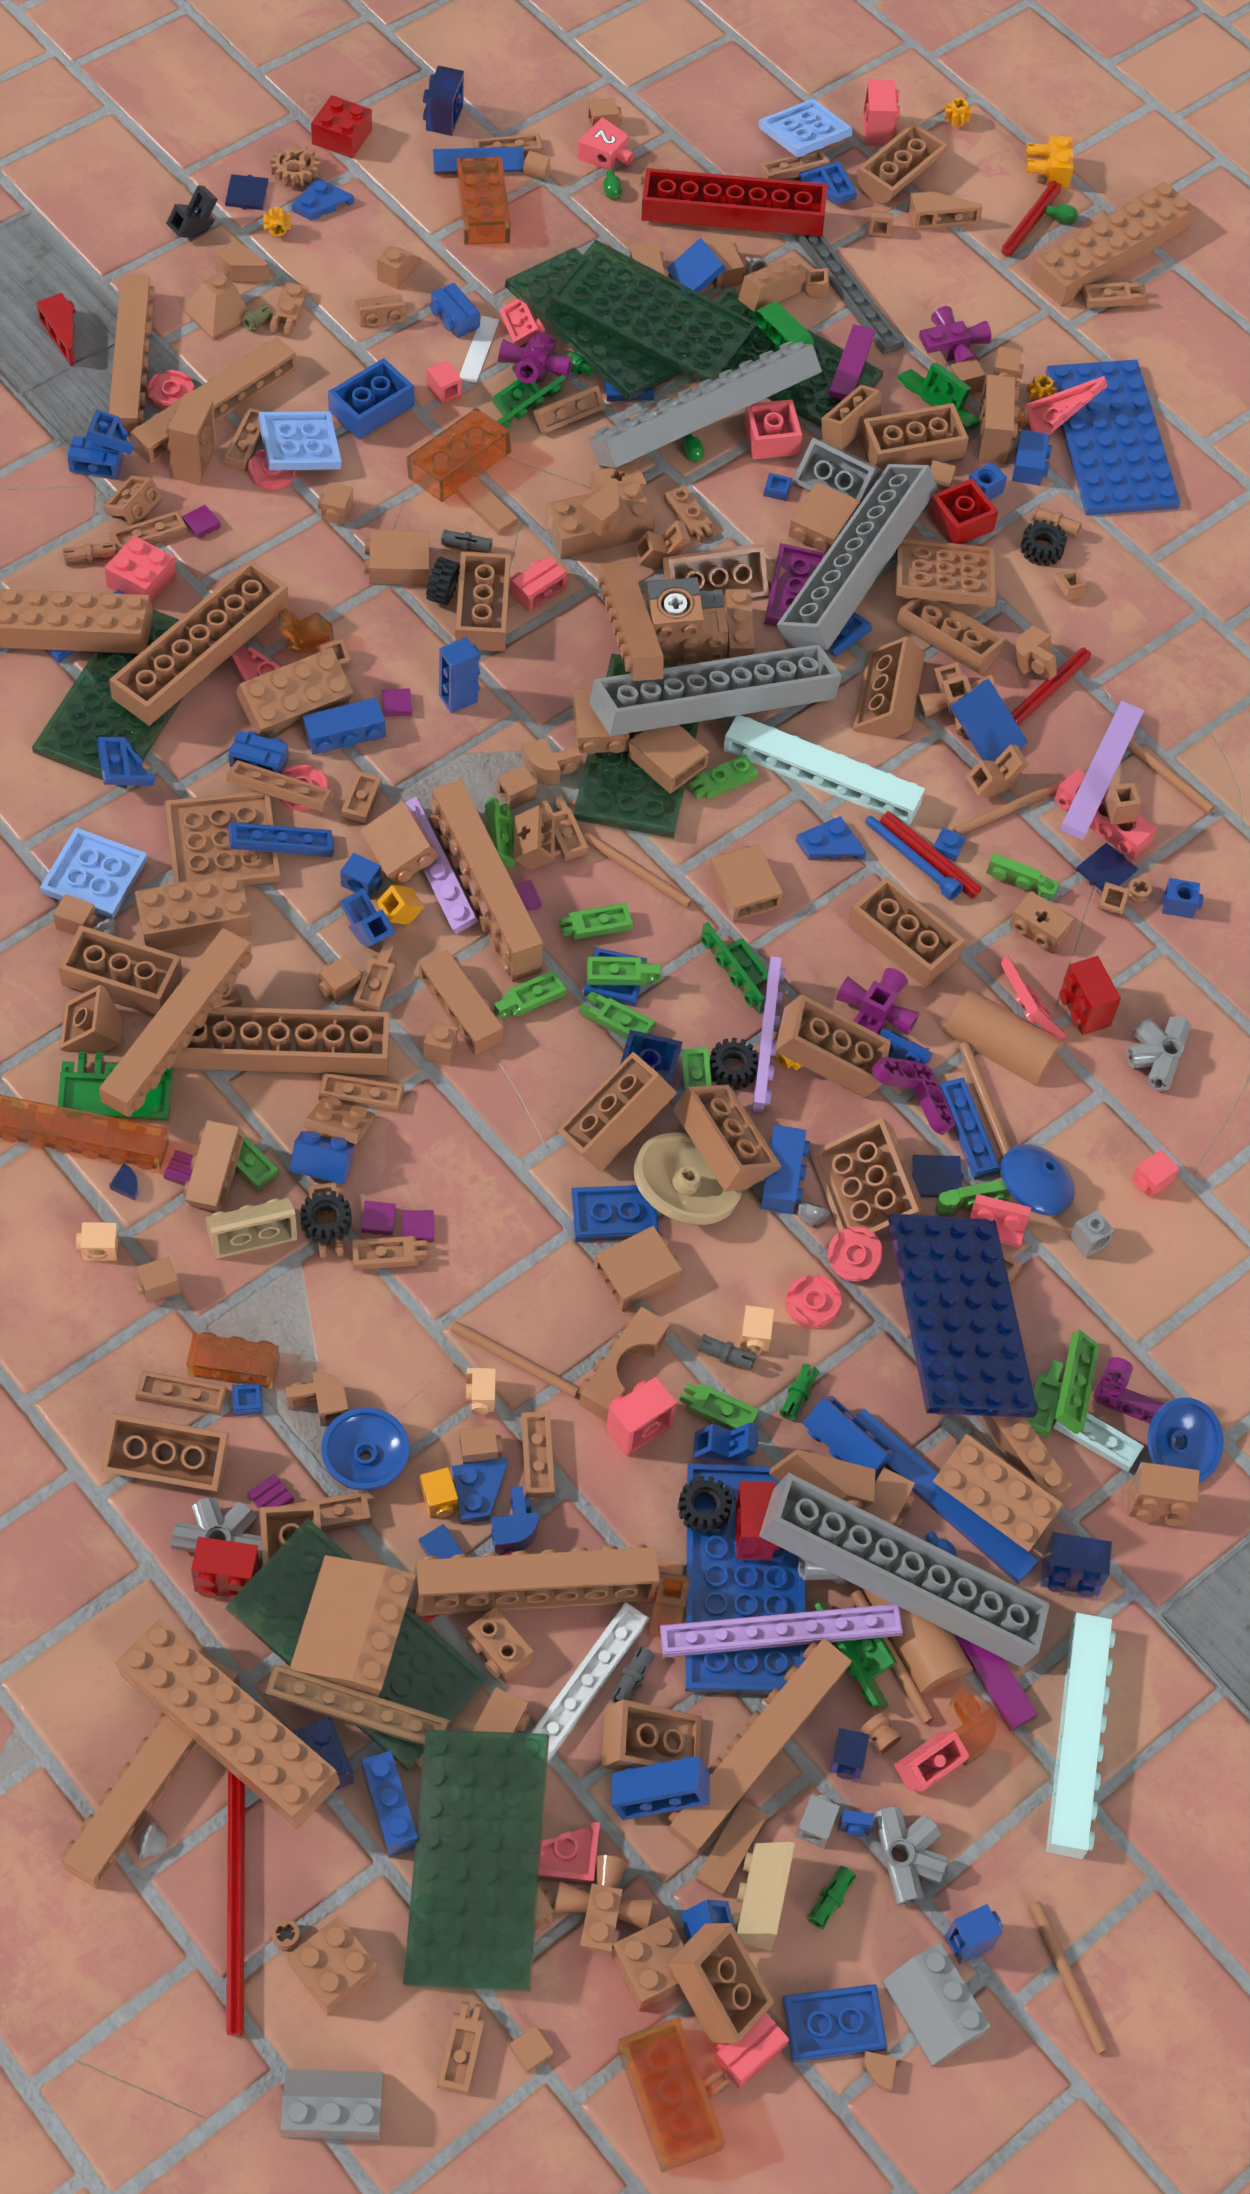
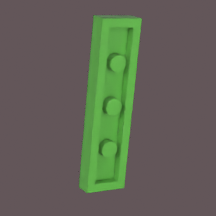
[1055,1330,1100,1434]

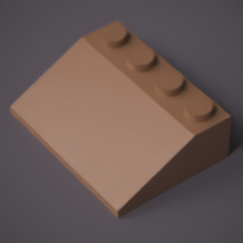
[810,1117,930,1239]
[290,1555,415,1697]

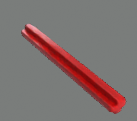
[1001,181,1062,256]
[1011,647,1091,726]
[880,811,982,899]

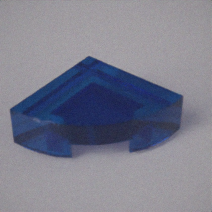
[110,1163,138,1201]

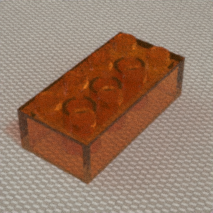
[456,157,511,245]
[406,408,511,502]
[617,2017,725,2173]

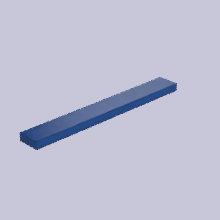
[856,1409,1039,1584]

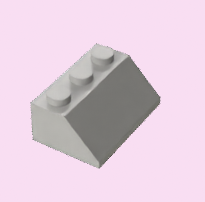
[792,437,883,506]
[882,1942,991,2066]
[280,2070,383,2140]

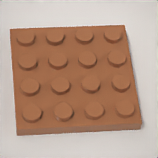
[896,538,996,607]
[165,791,281,885]

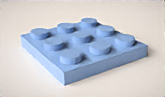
[759,99,852,158]
[258,411,342,471]
[40,828,148,919]

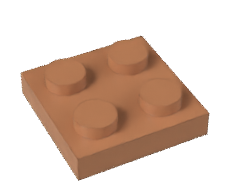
[304,1097,375,1144]

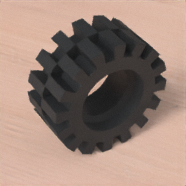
[1020,520,1067,566]
[426,557,460,606]
[710,1038,759,1090]
[300,1190,352,1245]
[678,1476,732,1534]

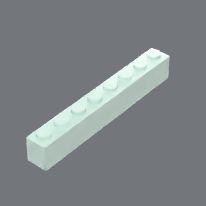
[723,715,925,826]
[1046,1613,1116,1859]

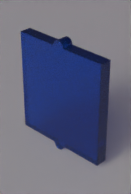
[225,174,269,210]
[1076,842,1138,891]
[911,1155,964,1198]

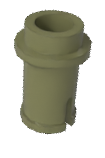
[242,304,273,330]

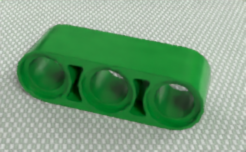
[753,301,814,348]

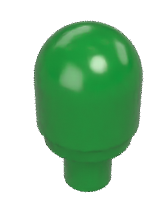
[603,170,622,200]
[1046,204,1078,224]
[565,352,593,376]
[683,433,705,462]

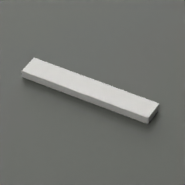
[523,1602,650,1764]

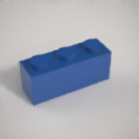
[439,637,481,713]
[303,698,386,755]
[760,1125,810,1214]
[802,1395,896,1478]
[361,1751,418,1858]
[611,1756,710,1821]

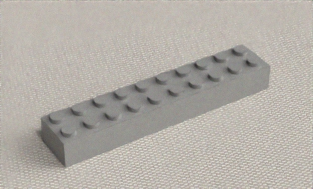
[589,341,822,468]
[777,464,938,650]
[589,644,842,736]
[759,1472,1050,1667]

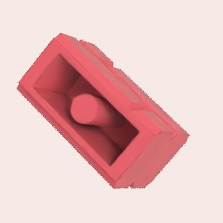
[510,556,567,612]
[894,1731,970,1791]
[714,2012,789,2088]

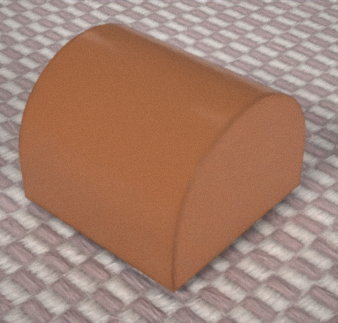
[523,151,550,180]
[867,211,893,238]
[806,268,829,298]
[1054,569,1089,602]
[318,637,352,665]
[1097,882,1131,915]

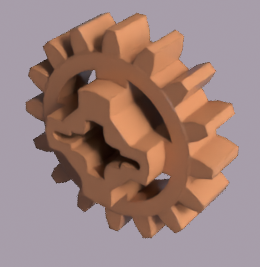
[270,143,320,187]

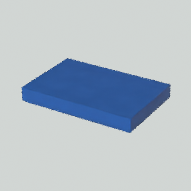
[949,678,1028,761]
[571,1185,659,1242]
[782,1984,887,2063]

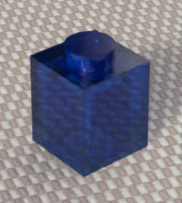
[830,1728,869,1780]

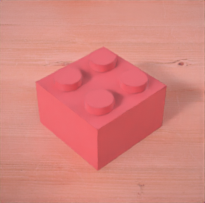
[863,79,900,146]
[743,399,802,460]
[104,535,177,604]
[606,1377,677,1457]

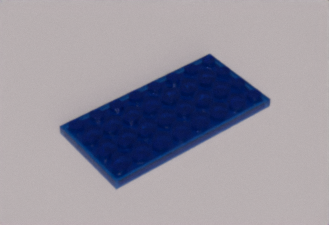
[888,1213,1038,1418]

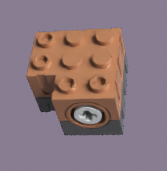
[647,577,728,667]

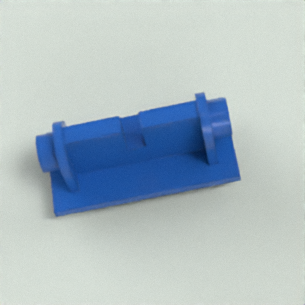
[880,1028,933,1064]

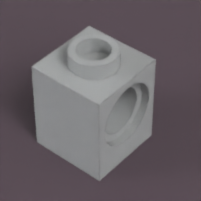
[1070,1210,1114,1258]
[795,1794,840,1848]

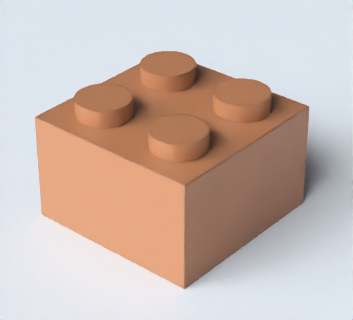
[1128,1462,1199,1526]
[288,1915,378,2015]
[611,1917,684,2011]

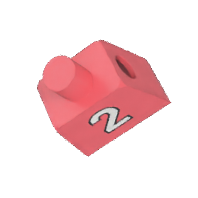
[577,117,634,170]

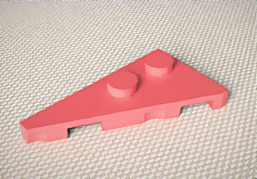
[1025,376,1108,435]
[230,646,281,682]
[999,955,1067,1040]
[485,1822,600,1884]

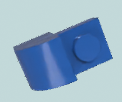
[339,888,395,947]
[693,1423,758,1466]
[491,1486,539,1556]

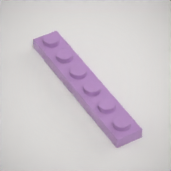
[405,796,479,934]
[752,956,785,1114]

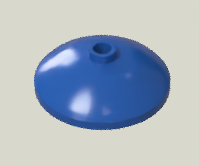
[1000,1144,1075,1216]
[1147,1398,1224,1482]
[321,1407,410,1491]

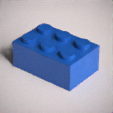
[328,358,415,439]

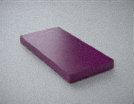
[764,543,826,627]

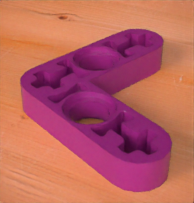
[872,1057,955,1135]
[1093,1357,1165,1424]

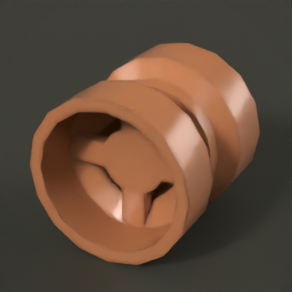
[860,1712,903,1755]

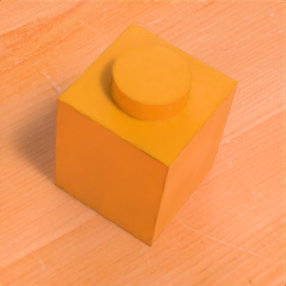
[376,885,425,925]
[420,1467,458,1518]

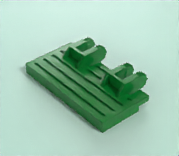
[57,1051,173,1121]

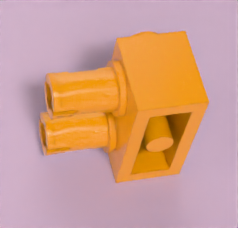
[1025,135,1073,189]

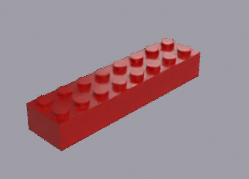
[641,168,828,237]

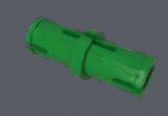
[779,1364,819,1421]
[807,1866,856,1929]

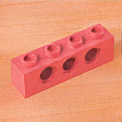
[1054,768,1157,860]

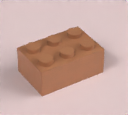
[978,374,1019,463]
[166,393,217,485]
[668,1923,774,2044]

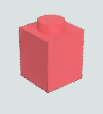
[427,360,462,404]
[1132,1149,1180,1198]

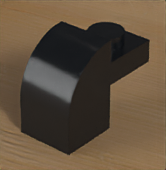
[166,185,218,238]

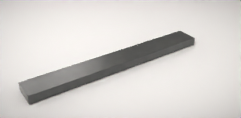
[793,234,904,355]

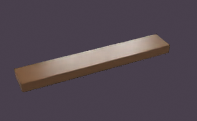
[264,1664,450,1751]

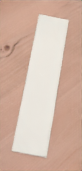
[459,316,500,383]

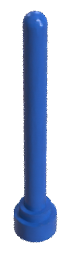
[865,816,963,901]

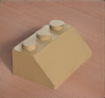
[206,1198,297,1259]
[733,1842,795,1952]

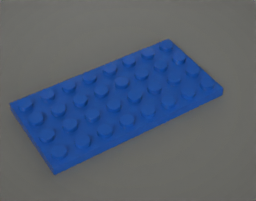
[1046,360,1180,515]
[685,1463,806,1694]

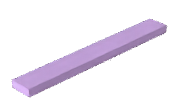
[1059,700,1144,840]
[660,1604,903,1658]

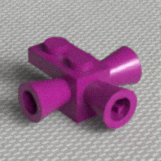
[919,306,992,363]
[498,333,573,383]
[836,968,920,1036]

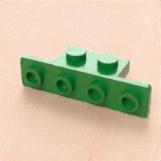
[897,362,980,430]
[489,374,566,434]
[700,922,768,1014]
[814,1601,898,1708]

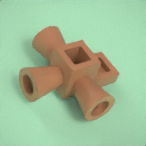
[918,662,997,736]
[554,1855,653,1955]

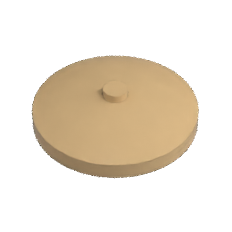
[634,1132,742,1225]

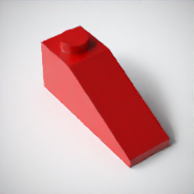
[36,293,76,366]

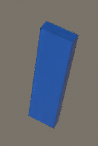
[433,147,524,174]
[228,822,334,857]
[939,1077,1001,1179]

